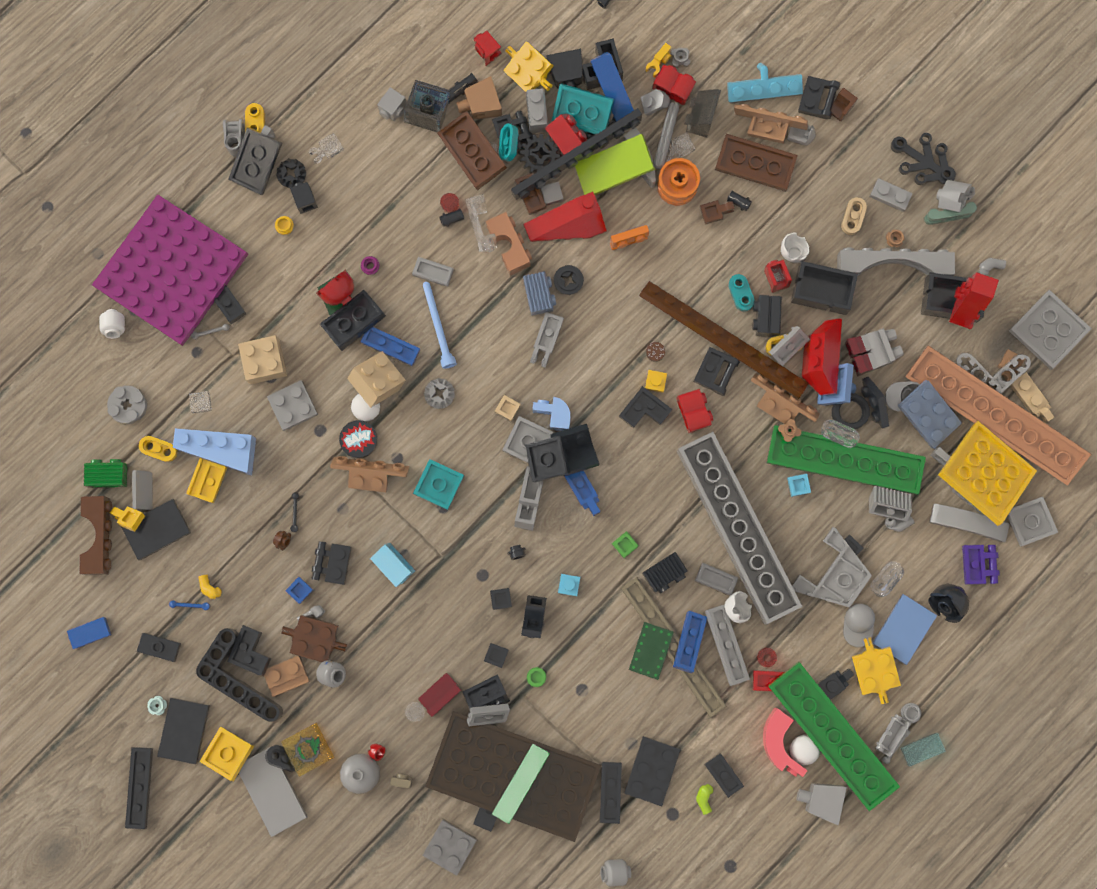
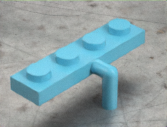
[727,63,803,102]

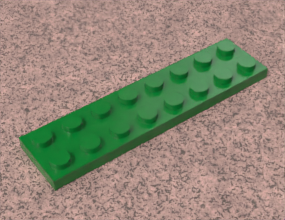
[766,425,926,495]
[768,661,900,812]

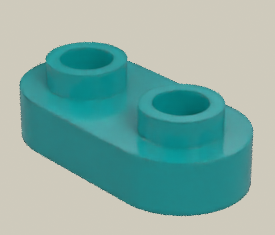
[498,123,518,162]
[728,274,754,312]

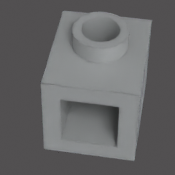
[377,87,407,121]

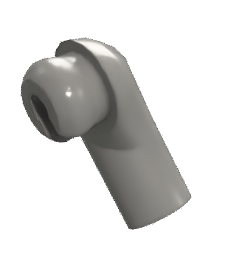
[979,258,1006,275]
[885,516,915,532]

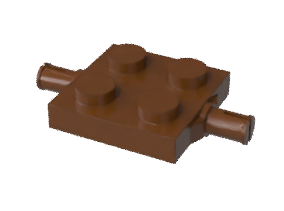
[281,615,347,662]

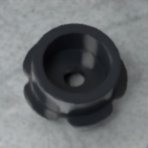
[507,545,526,560]

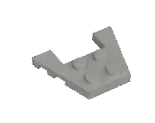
[792,527,872,607]

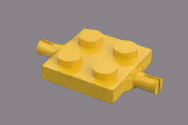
[503,41,554,92]
[852,637,901,704]

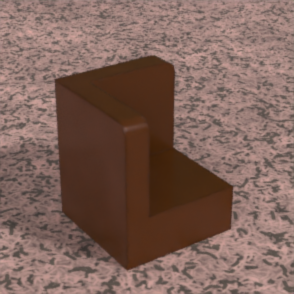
[831,88,858,122]

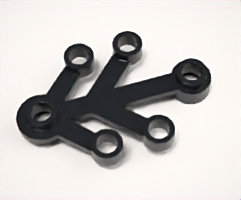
[891,133,956,185]

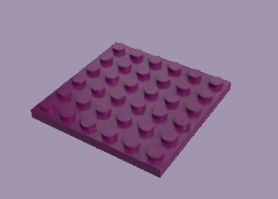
[92,194,248,346]

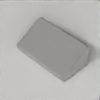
[132,470,153,511]

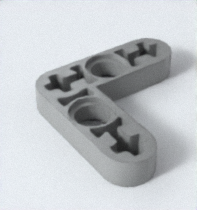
[956,353,1031,393]

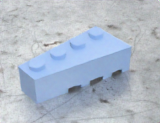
[173,428,256,476]

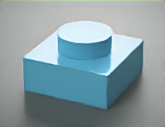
[787,474,811,497]
[558,574,580,596]

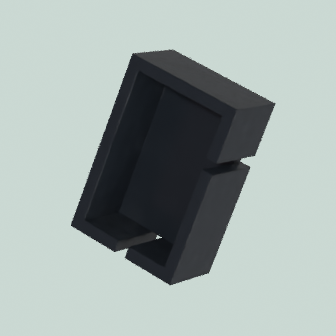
[791,261,858,315]
[921,272,984,323]

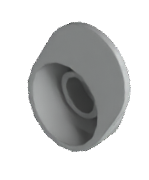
[885,381,920,411]
[843,604,875,647]

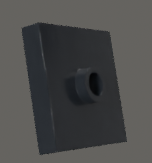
[525,436,570,483]

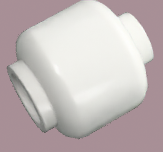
[99,309,125,339]

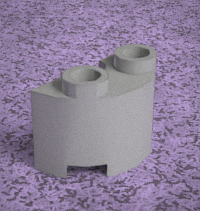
[937,180,975,212]

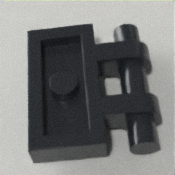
[492,111,534,151]
[311,541,352,585]

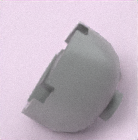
[340,754,380,794]

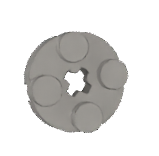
[107,386,147,424]

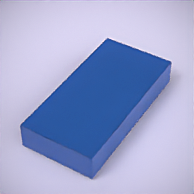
[67,617,111,649]

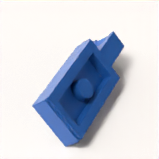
[564,471,600,516]

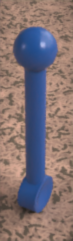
[169,600,210,610]

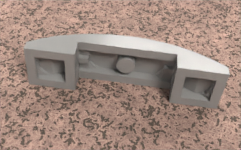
[929,504,1010,543]

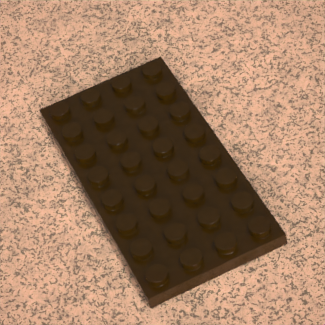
[425,711,601,842]

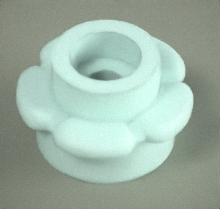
[148,696,167,715]

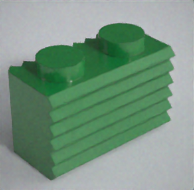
[84,459,127,488]

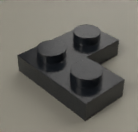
[861,376,889,429]
[619,386,673,428]
[227,625,271,677]

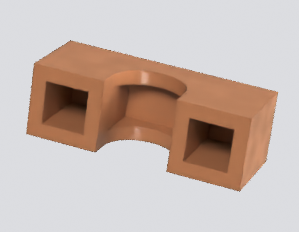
[486,212,532,276]

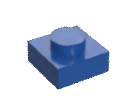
[285,577,313,604]

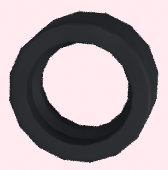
[832,393,870,431]

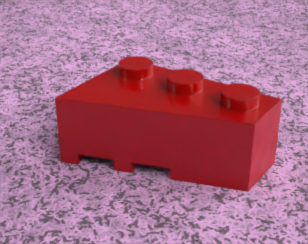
[949,272,999,329]

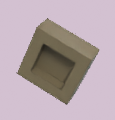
[390,773,413,789]

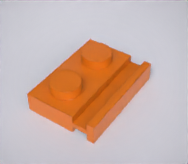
[610,225,649,250]

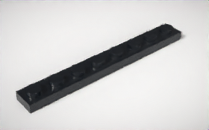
[511,108,642,200]

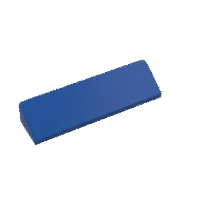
[590,52,634,122]

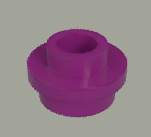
[361,256,380,275]

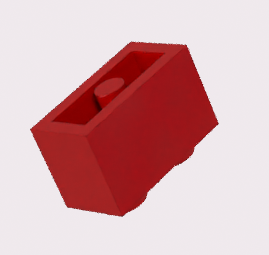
[545,114,587,155]

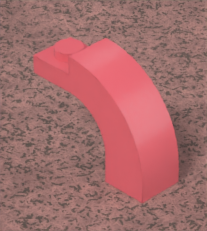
[763,708,807,777]

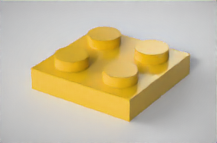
[200,727,254,782]

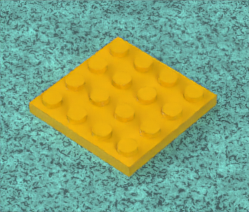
[938,421,1037,526]

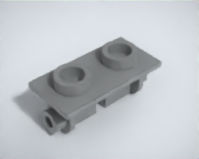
[875,714,911,757]

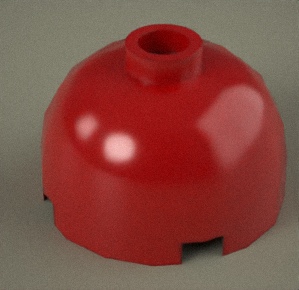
[316,269,354,306]

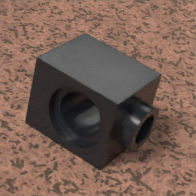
[290,182,318,214]

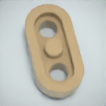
[841,197,867,235]

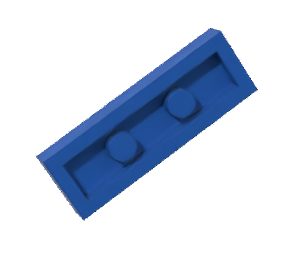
[361,327,420,367]
[673,611,707,673]

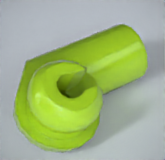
[696,784,713,815]

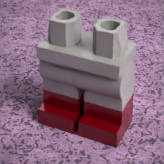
[845,328,904,377]

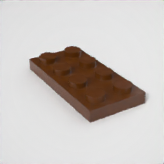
[437,111,507,191]
[715,134,798,192]

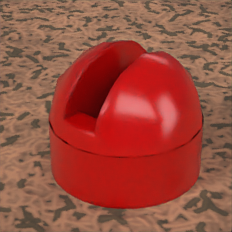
[368,743,386,761]

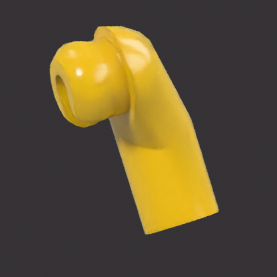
[198,575,222,599]

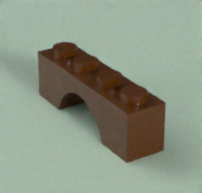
[79,496,112,575]

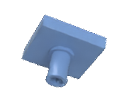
[817,363,856,406]

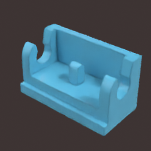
[370,543,415,587]

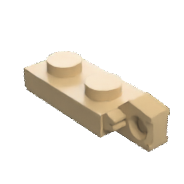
[1010,372,1054,423]

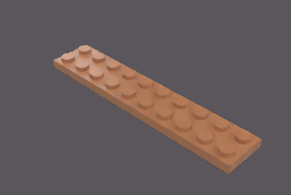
[905,345,1092,486]

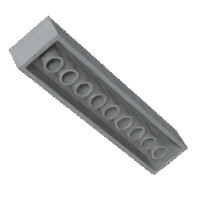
[677,432,802,625]

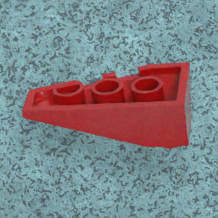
[523,192,607,242]

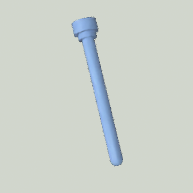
[423,282,457,369]

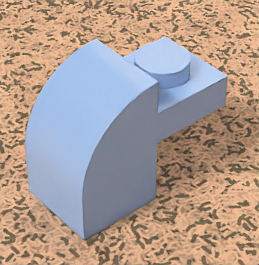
[533,397,570,431]

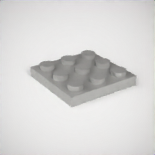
[1009,290,1092,370]

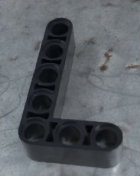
[196,628,283,722]

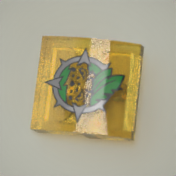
[281,723,335,777]

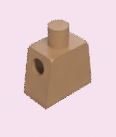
[456,77,502,120]

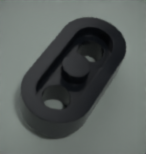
[265,745,305,772]

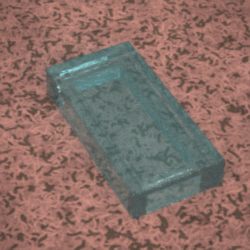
[900,733,946,766]

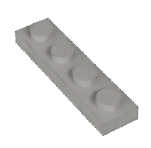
[705,604,750,686]

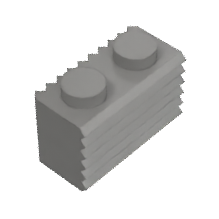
[526,88,548,133]
[869,486,912,522]

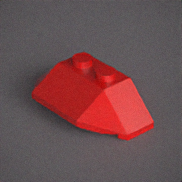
[802,318,842,396]

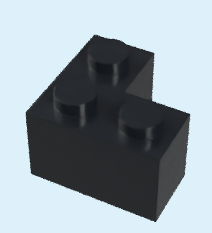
[582,38,623,90]

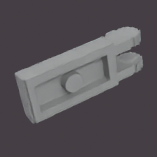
[530,312,564,368]

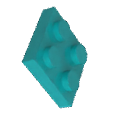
[413,459,464,510]

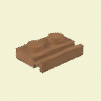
[264,656,310,697]

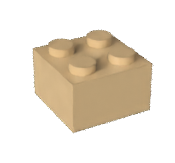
[238,335,287,385]
[347,351,406,408]

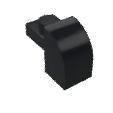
[521,595,547,638]

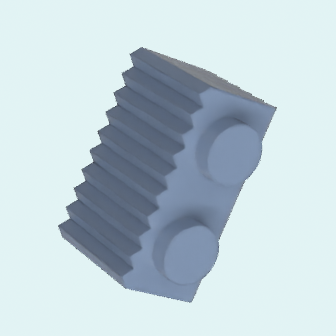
[523,271,556,316]

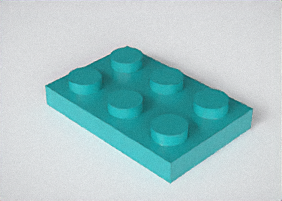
[551,84,614,134]

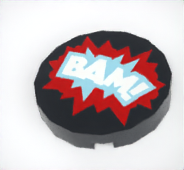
[339,420,378,458]

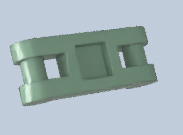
[924,202,977,225]

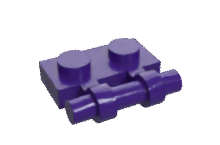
[962,545,1000,585]

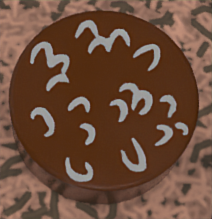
[646,342,665,362]

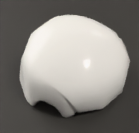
[781,232,809,263]
[351,394,380,422]
[725,591,752,623]
[789,734,821,766]

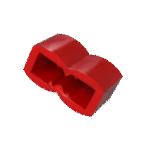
[652,65,696,105]
[676,389,713,434]

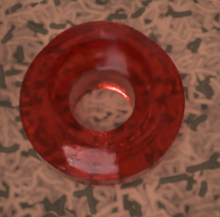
[757,648,777,667]

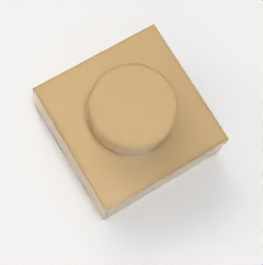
[495,395,521,422]

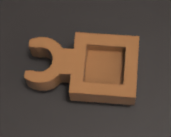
[998,349,1025,381]

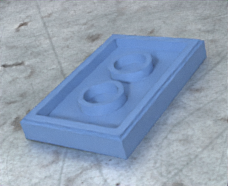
[873,594,937,665]

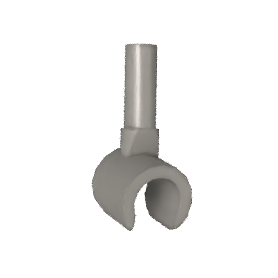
[297,605,325,621]

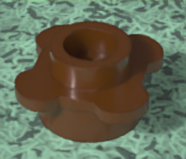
[273,531,291,551]

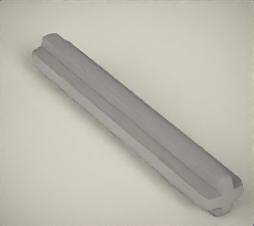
[653,102,679,170]

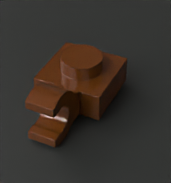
[700,200,735,225]

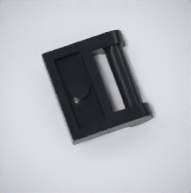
[798,76,840,119]
[693,347,740,396]

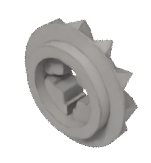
[424,378,455,409]

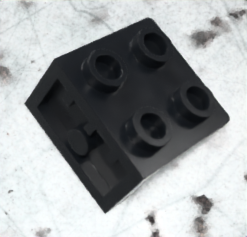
[550,423,600,476]

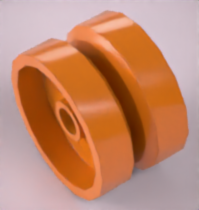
[657,158,700,206]

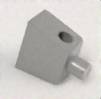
[796,783,847,825]

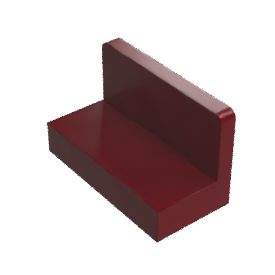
[418,673,462,717]

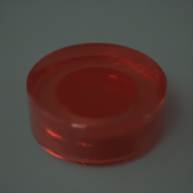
[440,193,459,213]

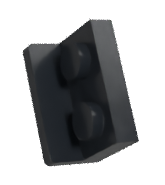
[463,674,510,709]

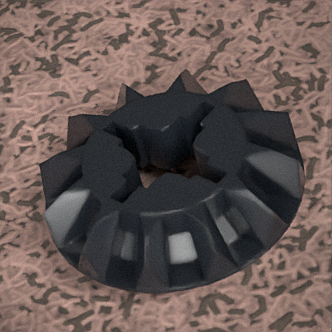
[276,158,306,188]
[554,265,584,295]

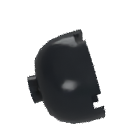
[928,583,969,623]

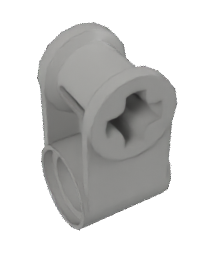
[223,119,245,157]

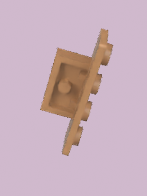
[734,104,808,144]
[751,373,820,424]
[330,456,409,492]

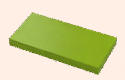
[575,134,655,195]

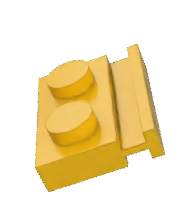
[186,458,227,503]

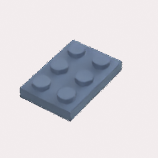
[898,380,962,449]

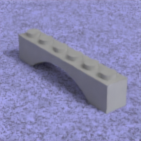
[837,247,955,276]

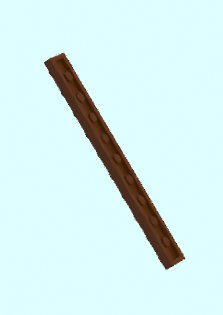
[639,281,808,399]

